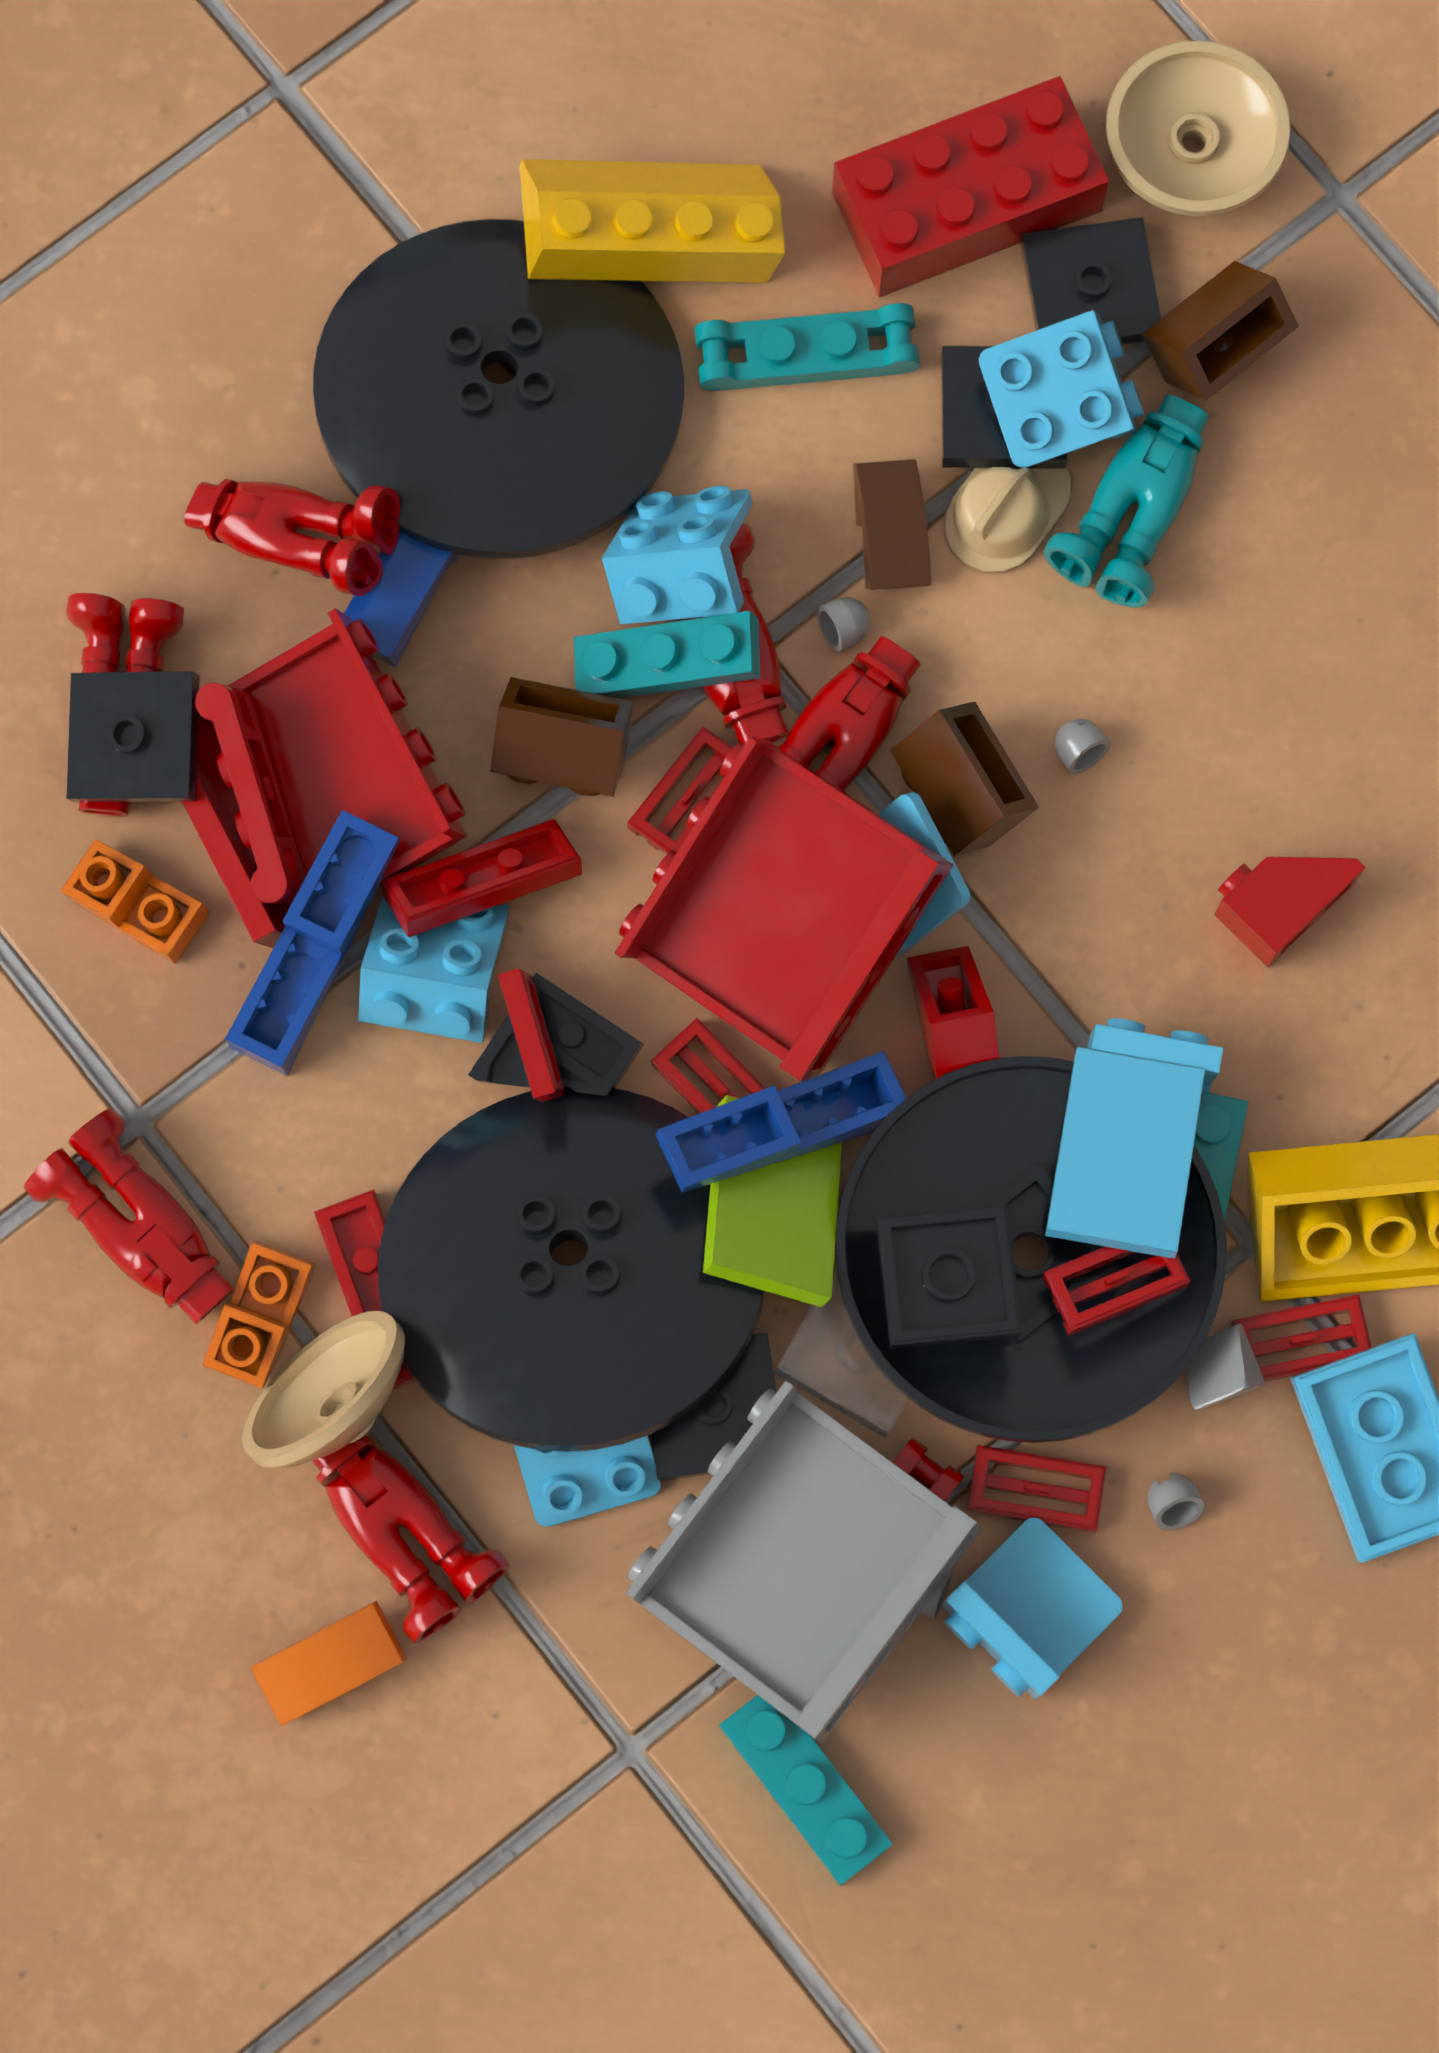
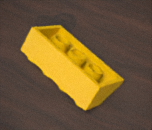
[520,159,785,283]
[1248,1134,1439,1302]

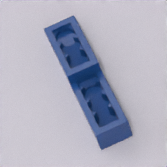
[344,531,460,668]
[225,810,400,1076]
[655,1051,906,1193]

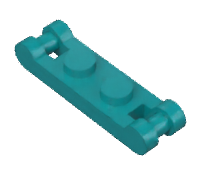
[694,303,920,391]

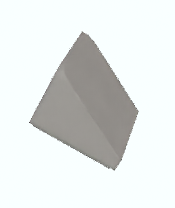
[1186,1324,1266,1411]

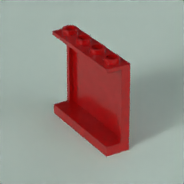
[182,608,467,948]
[615,737,954,1081]

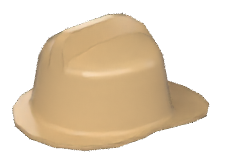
[945,466,1072,572]

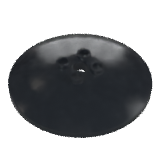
[313,219,684,559]
[835,1056,1227,1443]
[378,1088,766,1452]

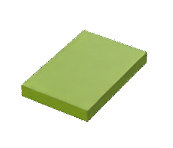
[703,1095,842,1307]

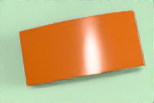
[60,839,210,964]
[202,1241,316,1388]
[250,1600,407,1726]

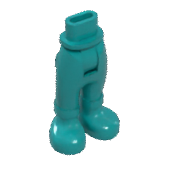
[1044,394,1209,608]

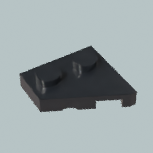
[468,973,644,1096]

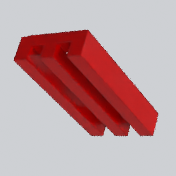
[627,726,733,854]
[498,968,565,1102]
[651,1018,766,1114]
[1042,1247,1190,1336]
[1231,1294,1372,1382]
[967,1445,1107,1533]

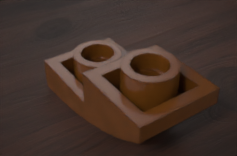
[853,459,932,590]

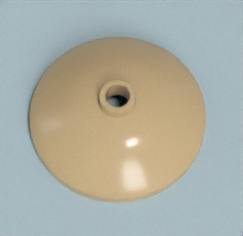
[1105,40,1290,217]
[242,1311,405,1468]

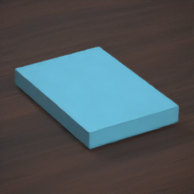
[1045,1047,1205,1259]
[1290,1333,1439,1563]

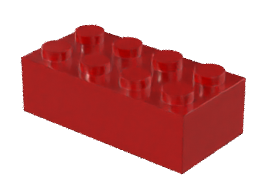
[832,75,1109,298]

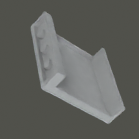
[625,1381,981,1744]

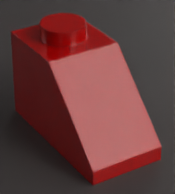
[1214,857,1366,967]
[907,946,1001,1079]

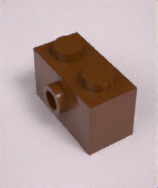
[1142,260,1299,401]
[490,677,634,797]
[890,701,1039,857]

